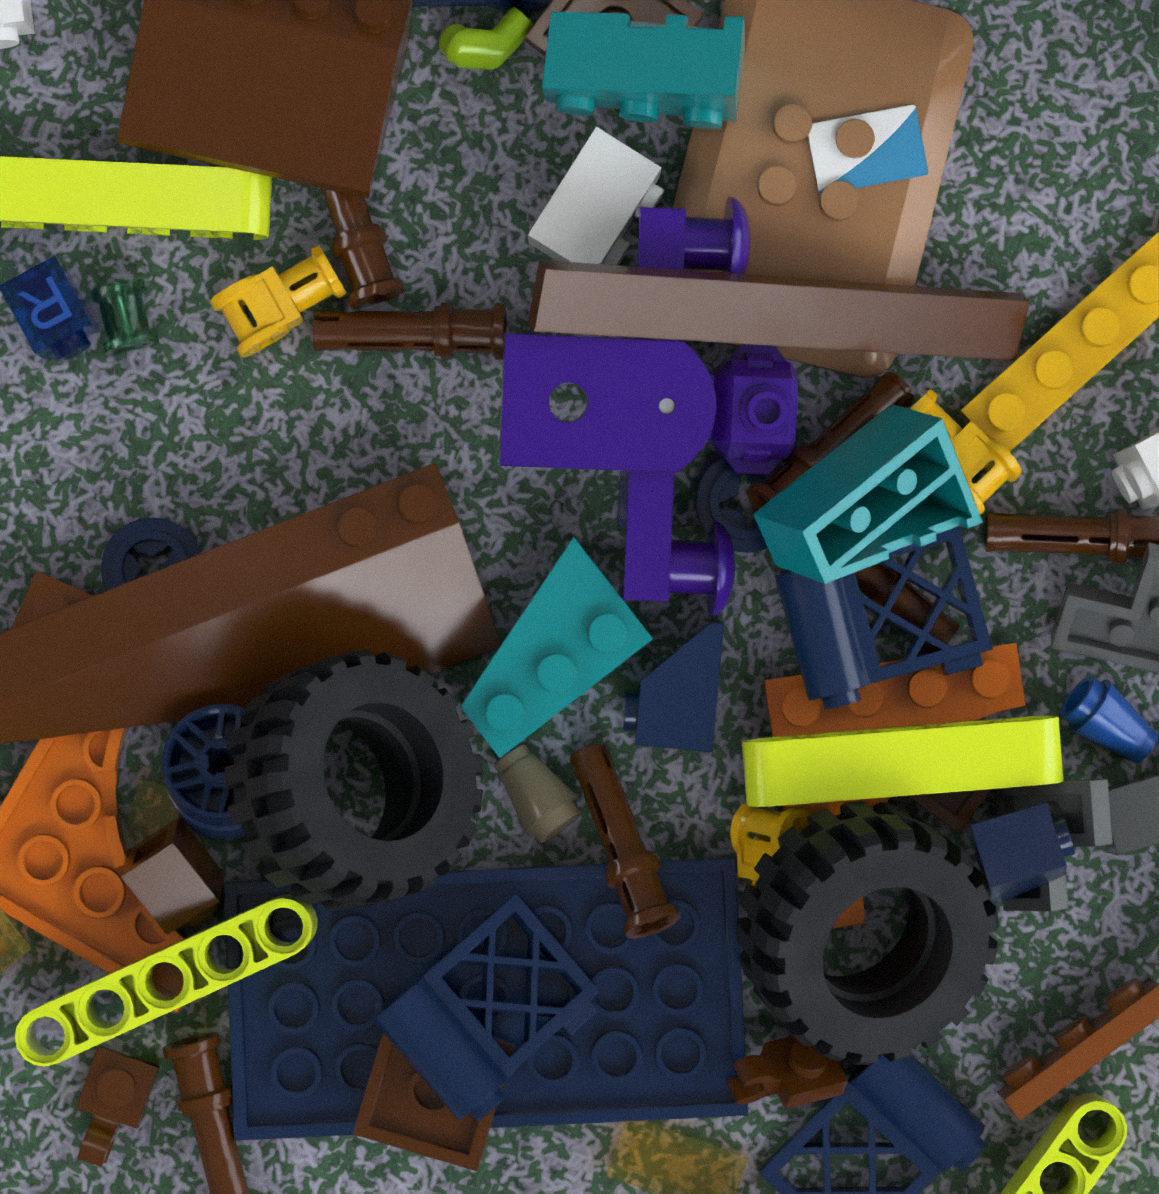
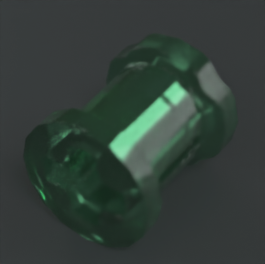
[90,279,160,355]

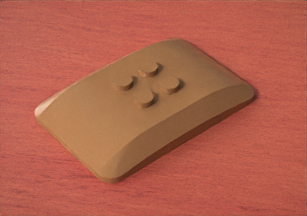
[673,0,973,378]

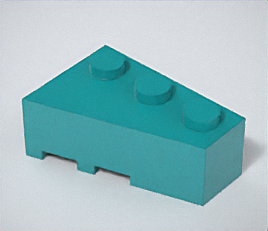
[542,11,745,129]
[753,404,983,584]
[460,537,653,758]

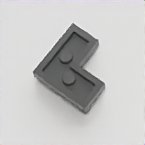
[1051,543,1159,673]
[994,779,1113,911]

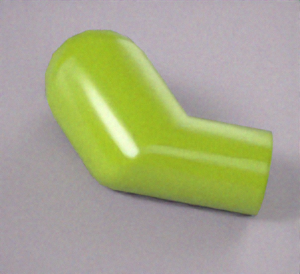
[439,7,534,70]

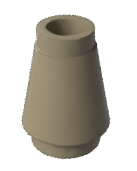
[494,744,582,843]

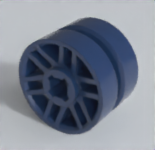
[162,704,246,840]

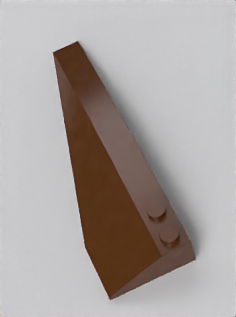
[0,463,502,744]

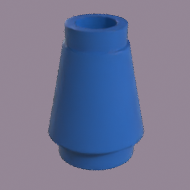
[1060,676,1158,764]

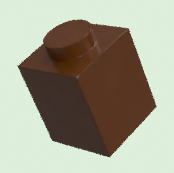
[120,817,225,935]

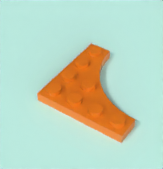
[763,643,1026,929]
[0,728,187,1012]

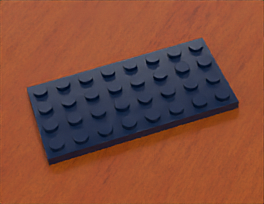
[223,857,748,1141]

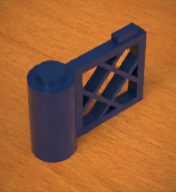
[775,526,993,710]
[373,893,600,1122]
[759,1054,986,1194]

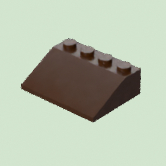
[117,0,413,198]

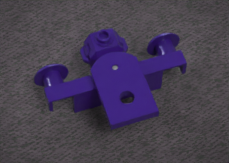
[499,196,798,617]

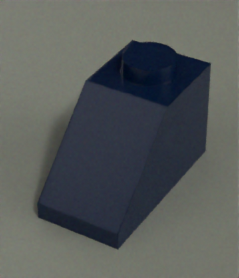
[623,622,724,752]
[970,803,1075,905]

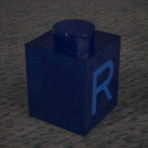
[0,256,100,363]

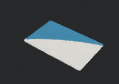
[808,105,929,194]

